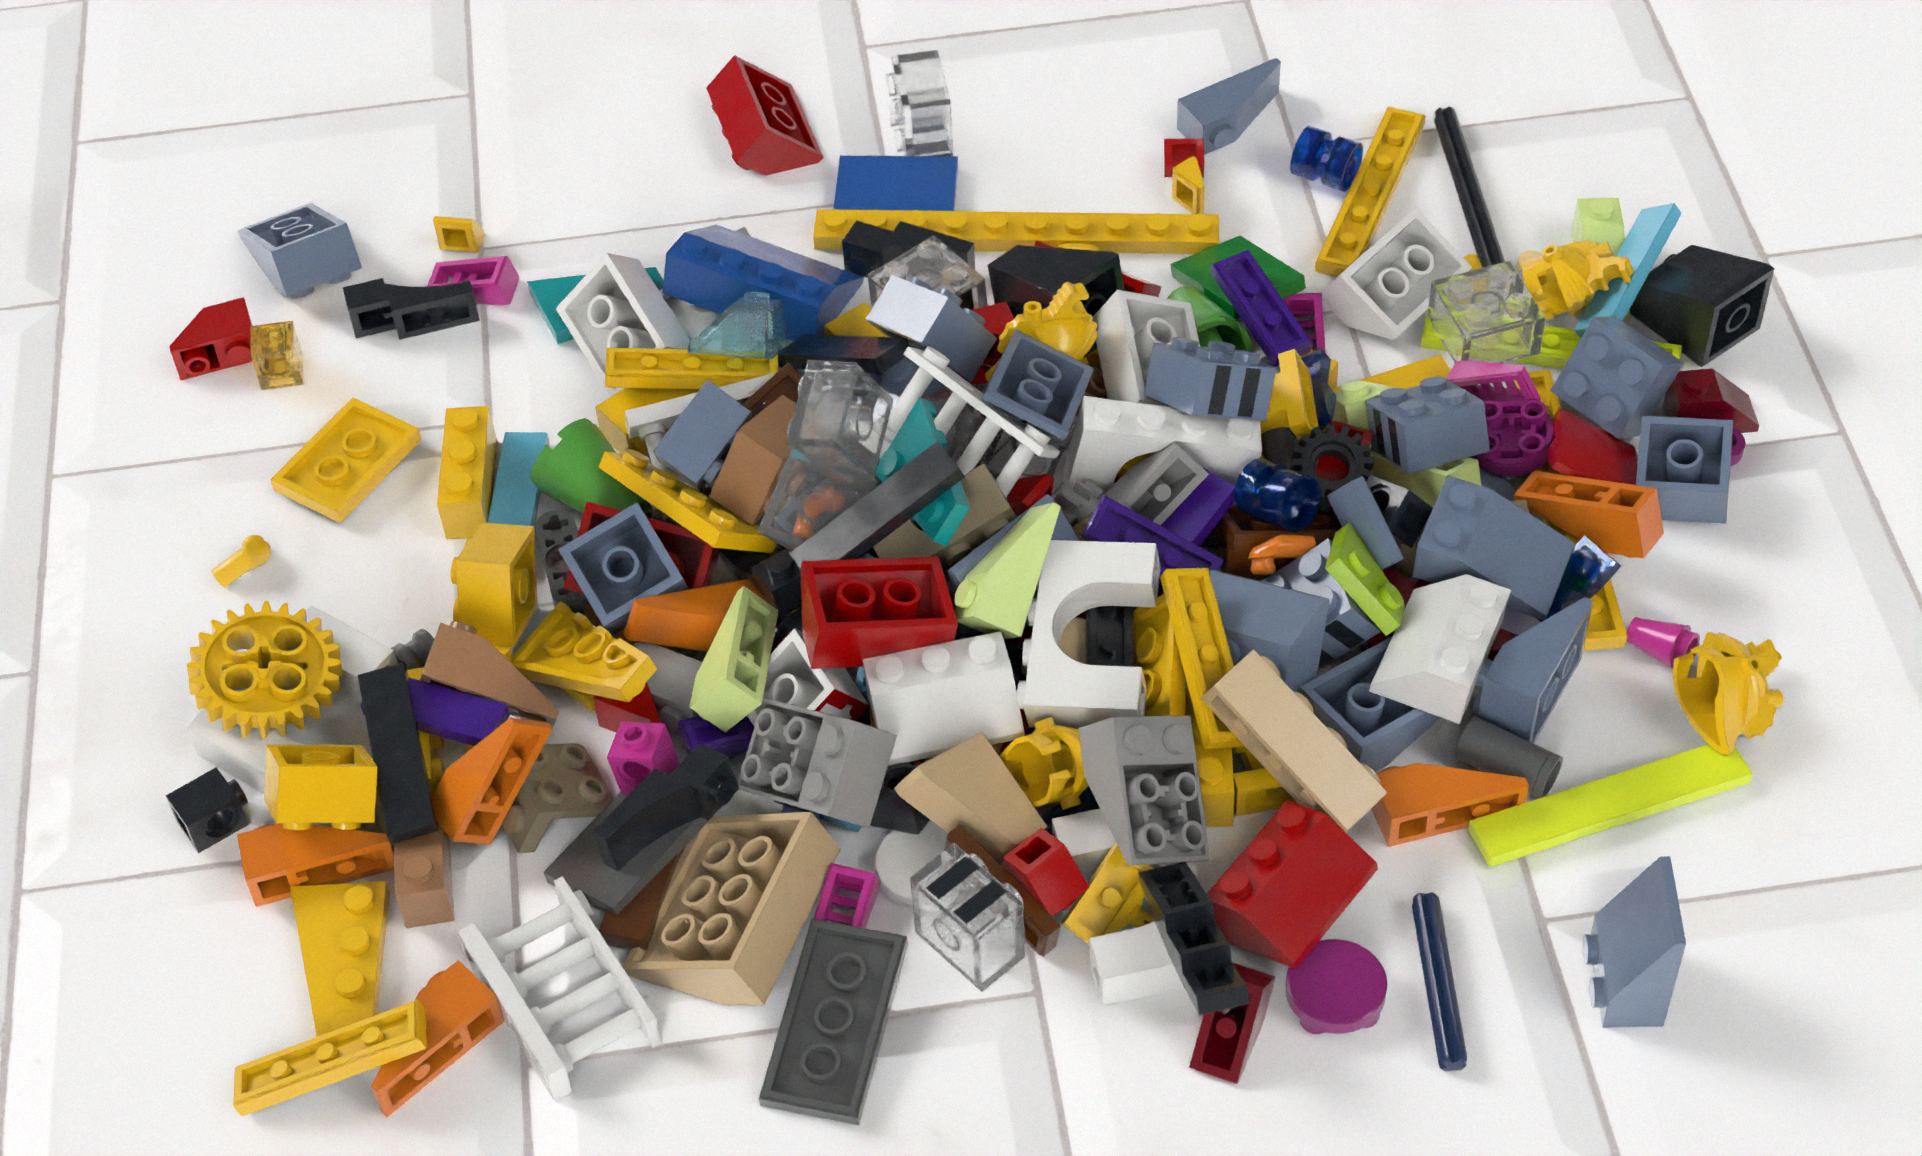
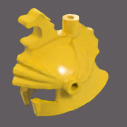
[1518,240,1634,322]
[984,282,1098,382]
[1672,632,1784,755]
[999,717,1089,810]

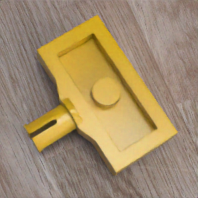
[1060,843,1155,945]

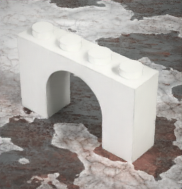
[1064,396,1262,504]
[1017,540,1161,729]
[186,605,398,794]
[1052,809,1206,1006]

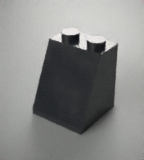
[987,245,1125,358]
[1630,245,1775,367]

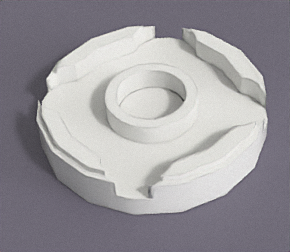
[875,821,968,909]

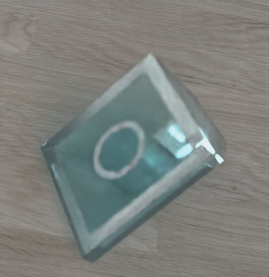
[688,292,789,359]

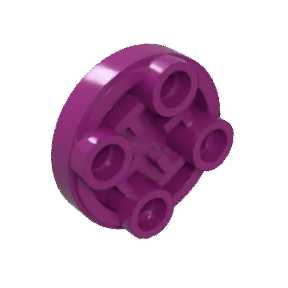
[1471,400,1555,476]
[1285,939,1387,1034]

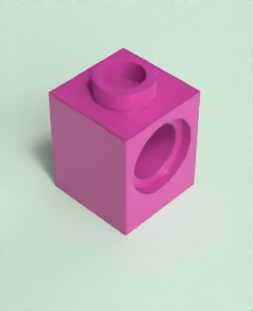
[607,721,679,795]

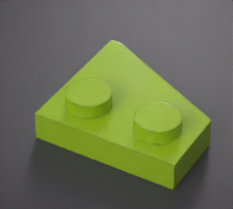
[1325,522,1405,636]

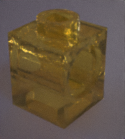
[251,320,304,390]

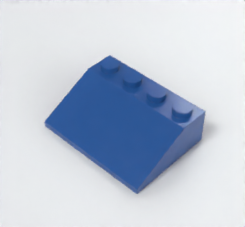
[662,224,864,341]

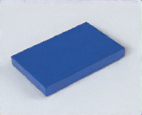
[833,155,958,211]

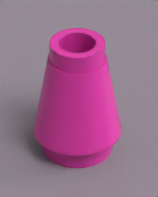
[1626,617,1700,669]

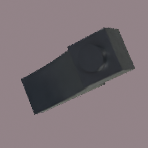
[842,220,975,283]
[342,278,480,340]
[719,547,802,618]
[592,743,739,871]

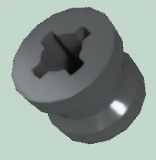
[391,629,434,670]

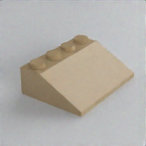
[622,812,841,1005]

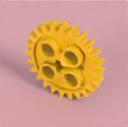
[187,601,343,739]

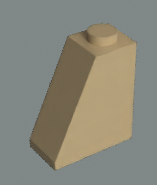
[894,732,1048,862]

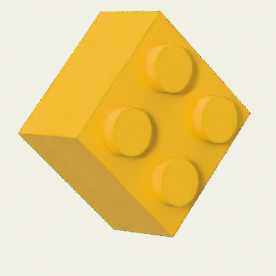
[450,522,538,647]
[264,745,377,830]

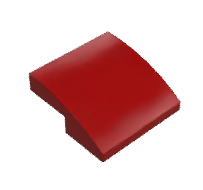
[1546,407,1638,485]

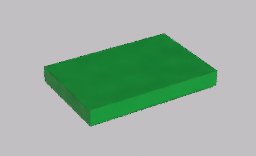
[1170,235,1306,319]

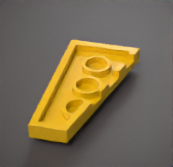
[599,449,780,553]
[511,601,658,702]
[290,881,390,1037]

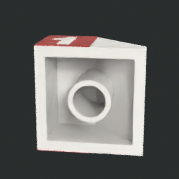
[747,628,870,727]

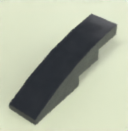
[1138,862,1249,1015]

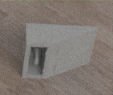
[738,698,897,828]
[1078,715,1210,865]

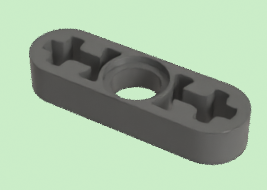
[536,510,589,615]

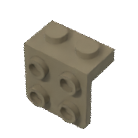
[502,743,614,853]

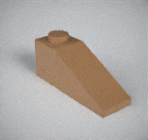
[420,621,559,727]
[394,821,455,929]

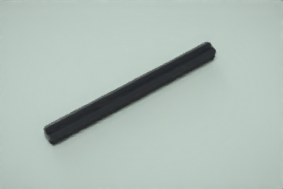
[1434,106,1507,282]

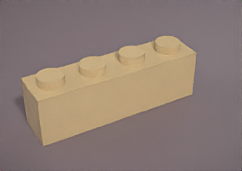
[1201,649,1387,832]

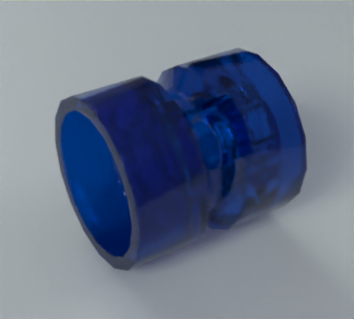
[1290,125,1364,192]
[1234,458,1321,532]

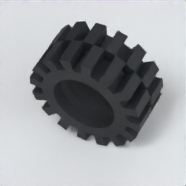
[1289,424,1374,513]

